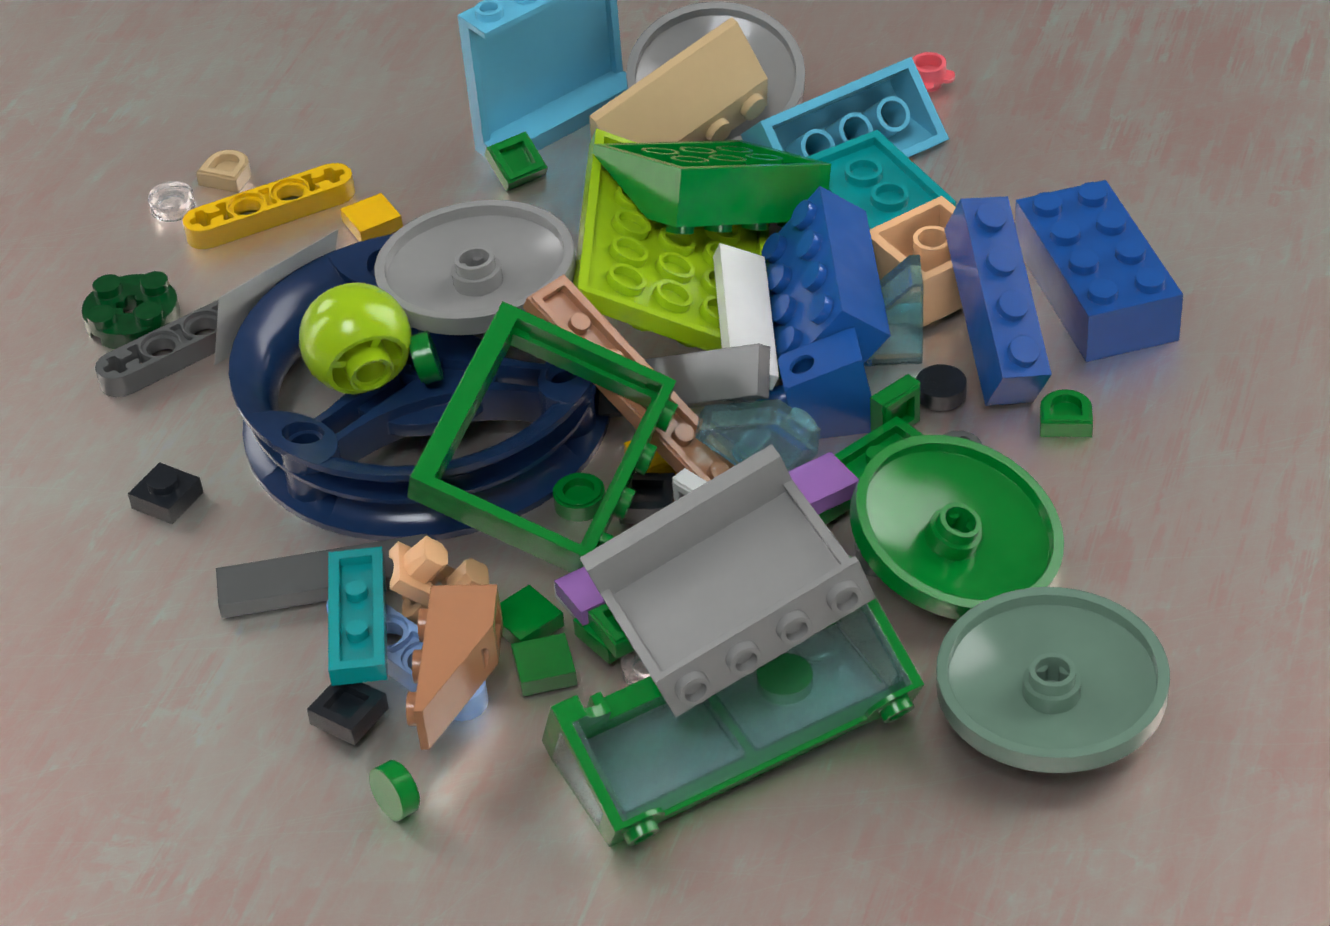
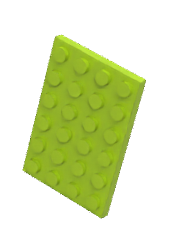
[573,128,769,351]

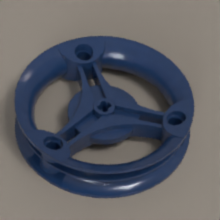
[229,234,610,541]

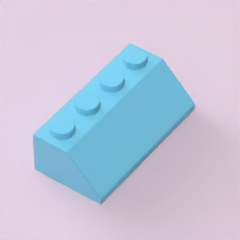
[740,57,949,158]

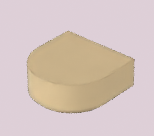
[196,150,251,193]

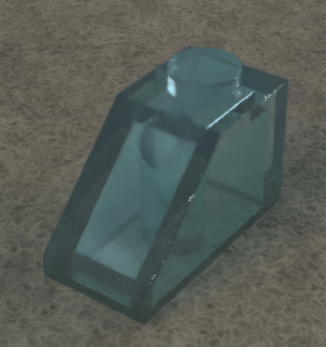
[864,255,923,366]
[695,399,821,471]

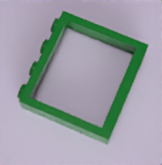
[407,301,678,573]

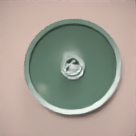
[936,587,1170,773]

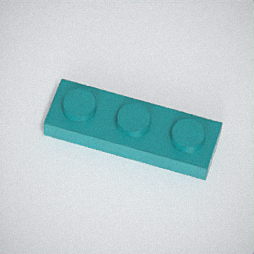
[328,546,388,686]

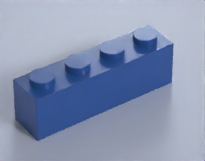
[944,196,1052,406]

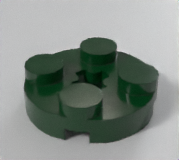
[82,271,180,349]

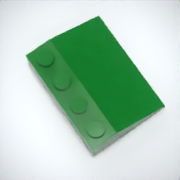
[593,140,831,235]

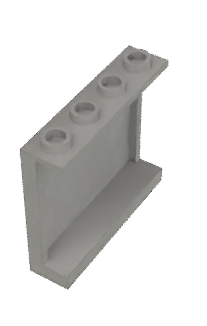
[579,444,876,717]

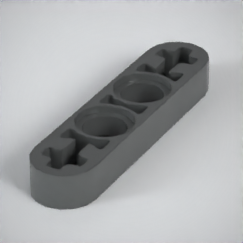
[95,300,219,397]

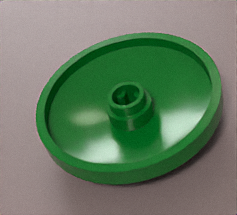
[850,435,1064,620]

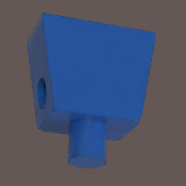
[756,327,872,441]

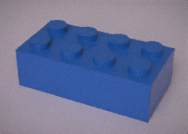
[1015,180,1183,362]
[761,186,891,377]

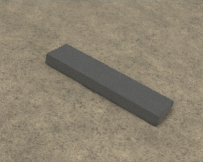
[598,343,770,418]
[216,533,427,619]

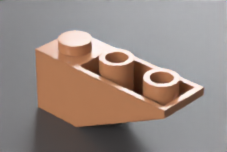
[406,584,503,750]

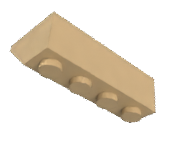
[589,17,768,143]

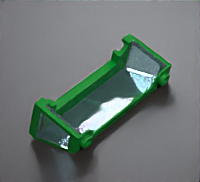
[542,598,924,847]

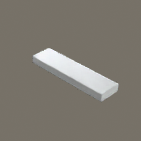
[713,243,779,390]

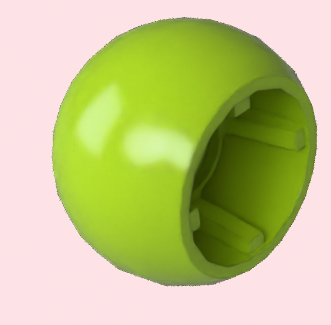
[299,282,411,394]

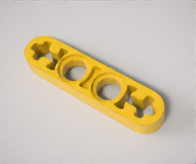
[182,163,355,249]

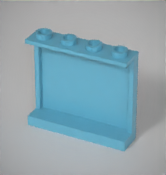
[457,0,627,158]

